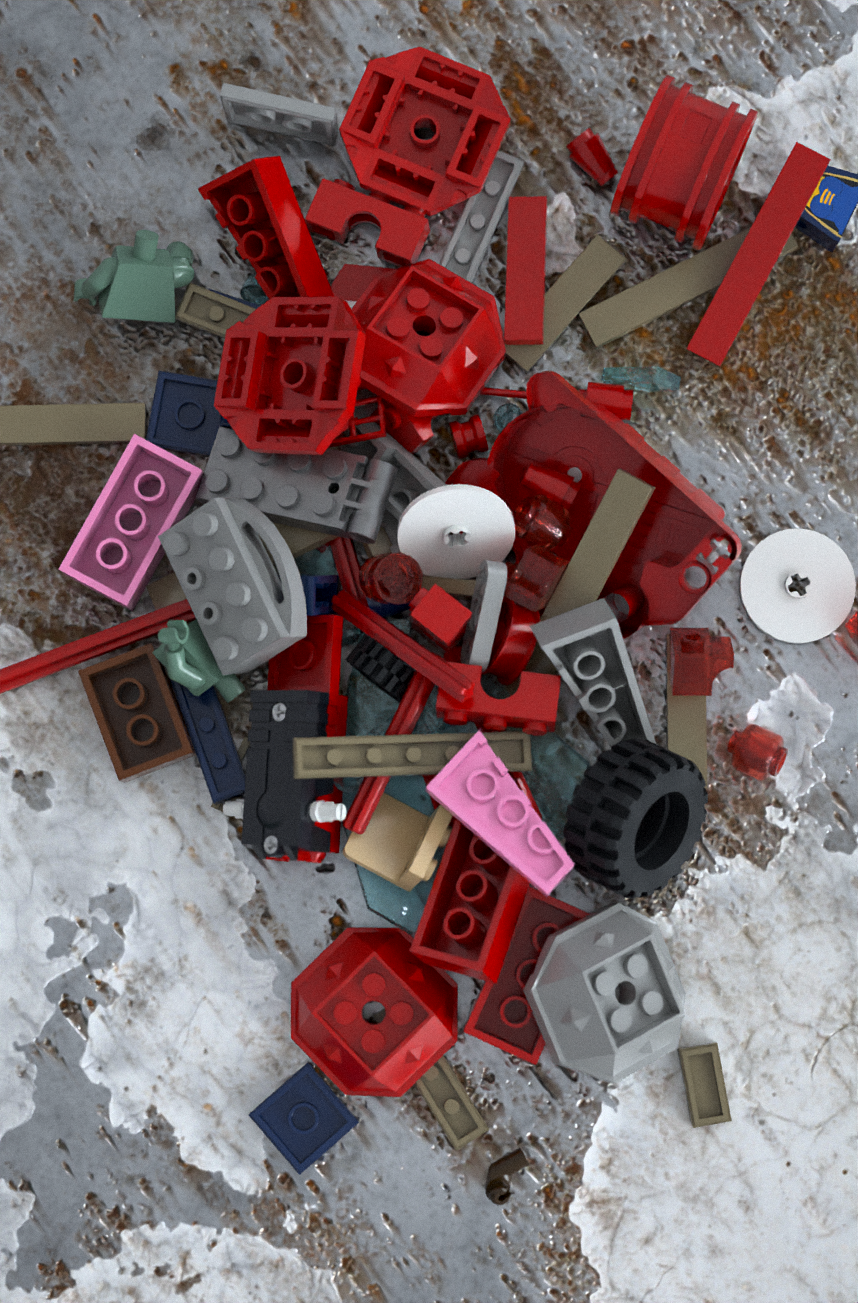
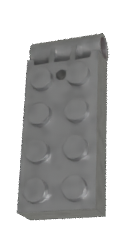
[196,427,398,544]

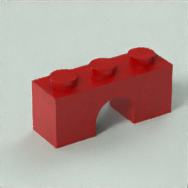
[305,178,430,267]
[409,584,473,653]
[436,661,561,736]

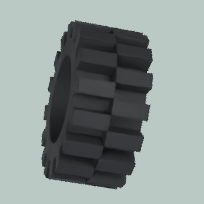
[345,635,415,702]

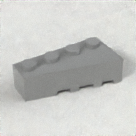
[530,598,656,747]

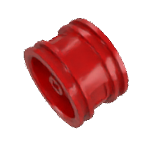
[610,75,758,250]

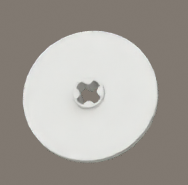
[397,484,515,579]
[739,528,856,644]

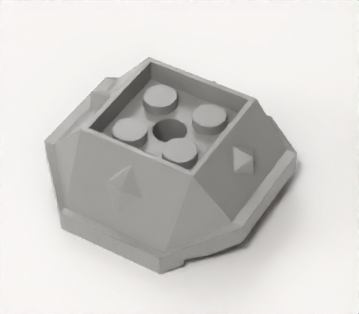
[524,903,686,1083]

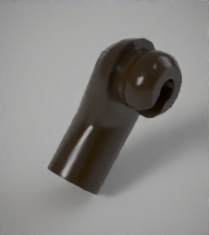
[485,1148,530,1205]

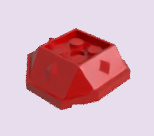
[339,46,511,216]
[352,259,506,417]
[213,297,366,455]
[291,927,458,1097]

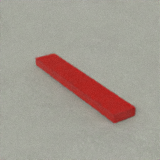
[686,142,831,367]

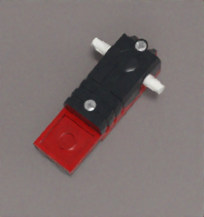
[223,615,348,863]

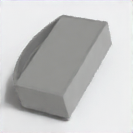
[158,497,307,675]

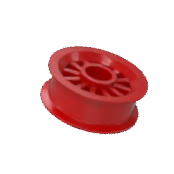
[482,594,540,685]

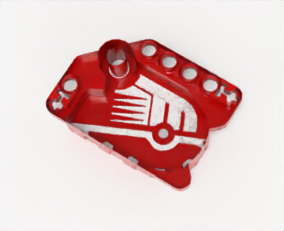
[445,370,742,638]

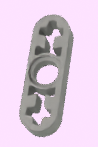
[460,560,507,673]

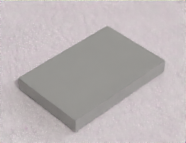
[220,83,339,146]

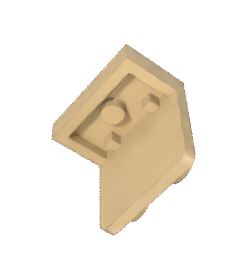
[343,792,453,892]

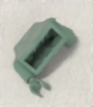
[73,230,195,323]
[152,619,246,703]

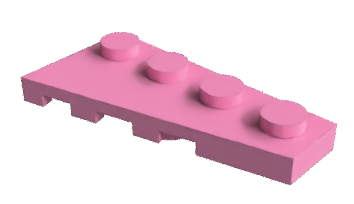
[426,730,574,897]

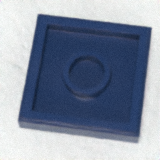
[146,371,220,457]
[248,1062,359,1175]

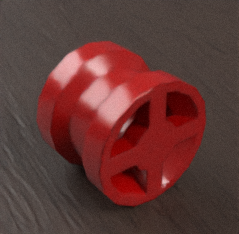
[449,415,489,460]

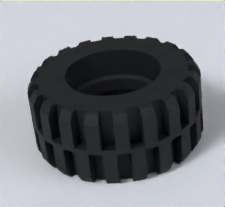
[563,738,708,899]

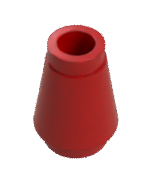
[566,128,619,186]
[521,463,581,512]

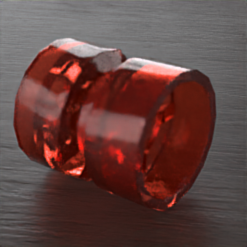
[359,553,423,604]

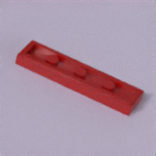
[504,196,548,345]

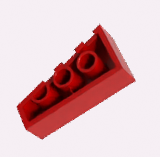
[198,156,334,300]

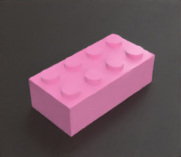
[59,434,204,612]

